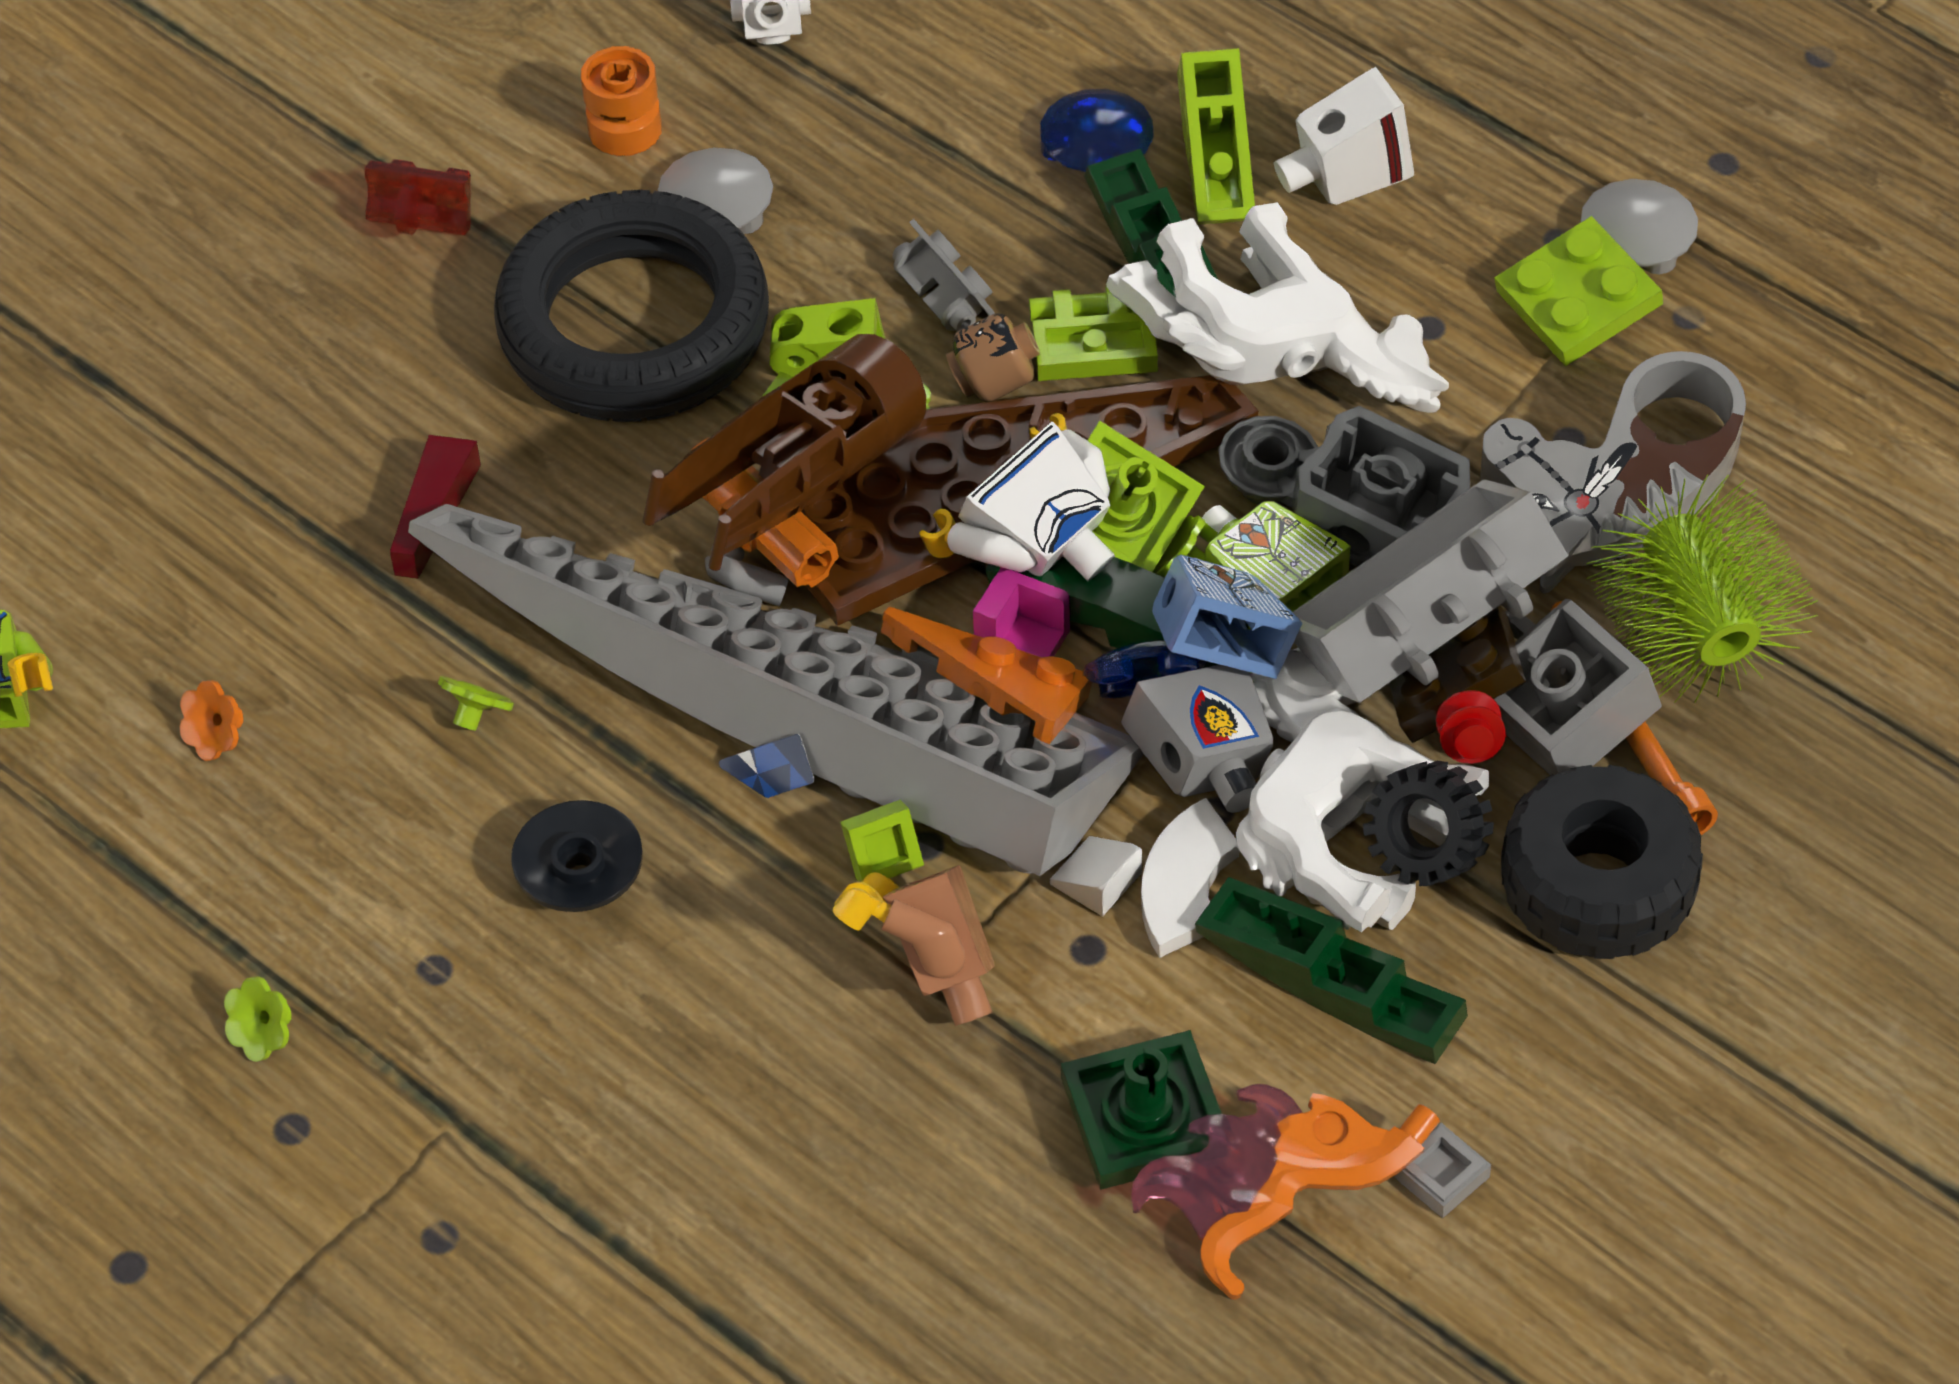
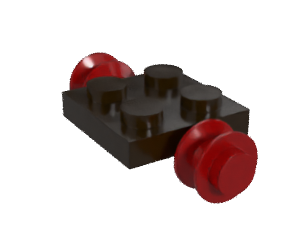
[1389,605,1526,764]

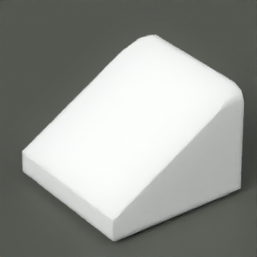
[1050,836,1142,917]

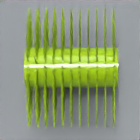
[1586,474,1818,703]

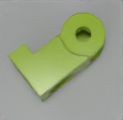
[769,298,885,376]

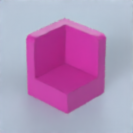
[973,567,1070,657]

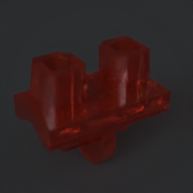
[364,159,471,235]

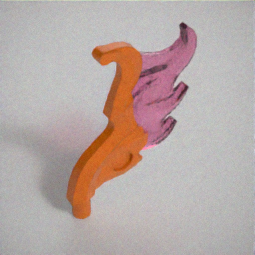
[1131,1084,1440,1300]

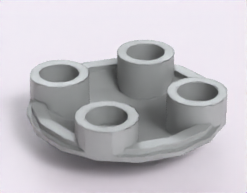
[658,147,773,234]
[1581,179,1698,275]

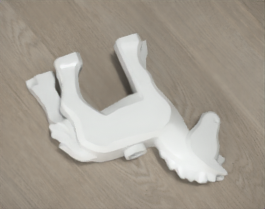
[1106,202,1449,413]
[1236,648,1489,933]

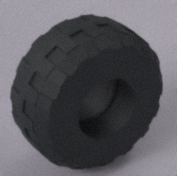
[1501,765,1703,959]

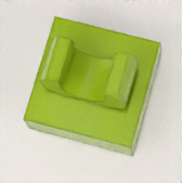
[840,799,924,882]

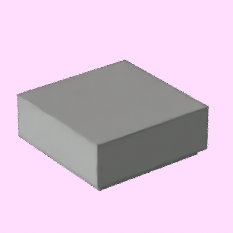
[1393,1123,1491,1219]

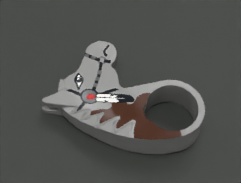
[1480,351,1746,593]

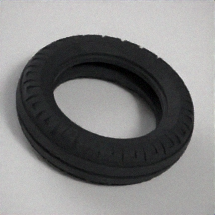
[494,190,769,422]

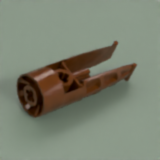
[642,334,926,571]

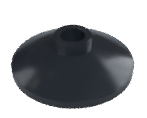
[511,800,643,912]

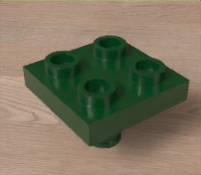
[1060,1030,1232,1190]

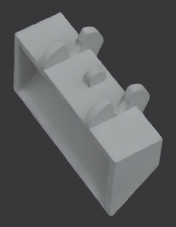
[1293,479,1569,703]

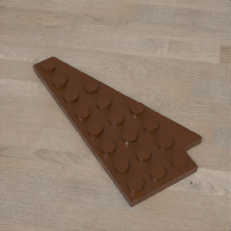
[801,375,1259,626]

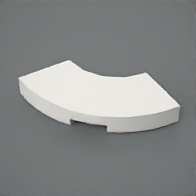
[1141,798,1239,958]

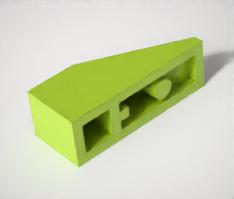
[1177,48,1255,225]

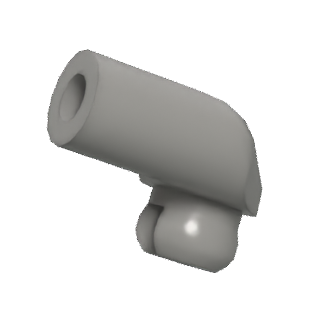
[705,545,788,607]

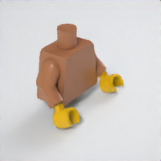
[833,865,995,1026]

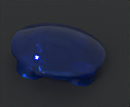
[1040,89,1154,172]
[1082,640,1207,699]

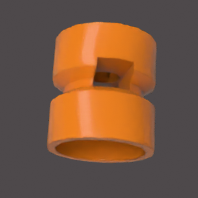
[581,46,662,156]

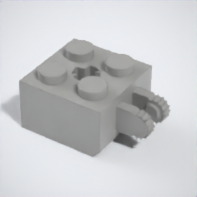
[1494,599,1662,775]

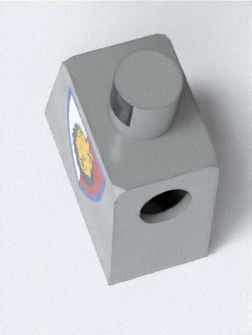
[1121,665,1273,813]

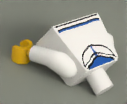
[919,413,1115,581]

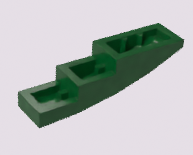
[1084,149,1218,297]
[985,557,1249,668]
[1195,877,1468,1064]

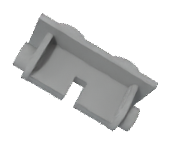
[892,219,995,332]

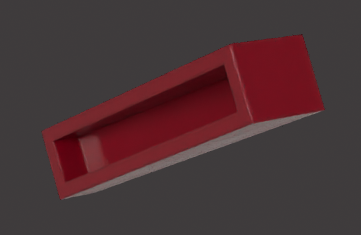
[389,435,481,579]

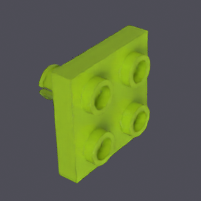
[1087,421,1205,572]

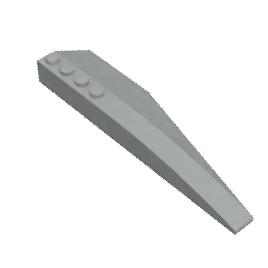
[408,504,1144,876]

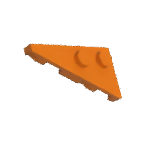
[881,606,1094,744]

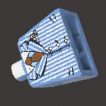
[1152,555,1302,679]

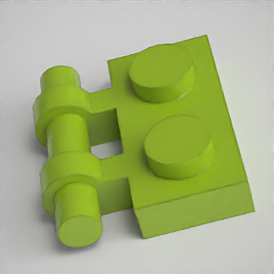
[1029,286,1158,381]

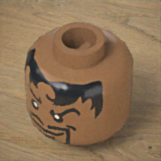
[946,313,1040,402]

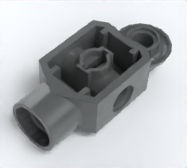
[1219,406,1470,567]

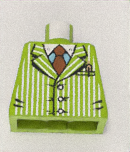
[1199,501,1350,630]

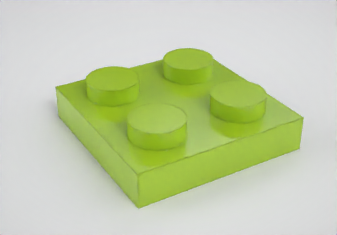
[1494,216,1663,367]

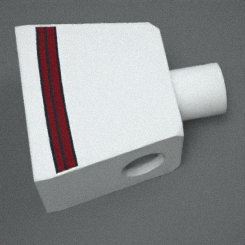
[1274,67,1415,205]

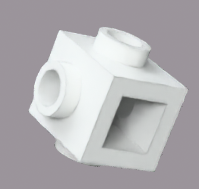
[730,0,811,44]

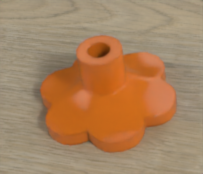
[180,680,243,761]

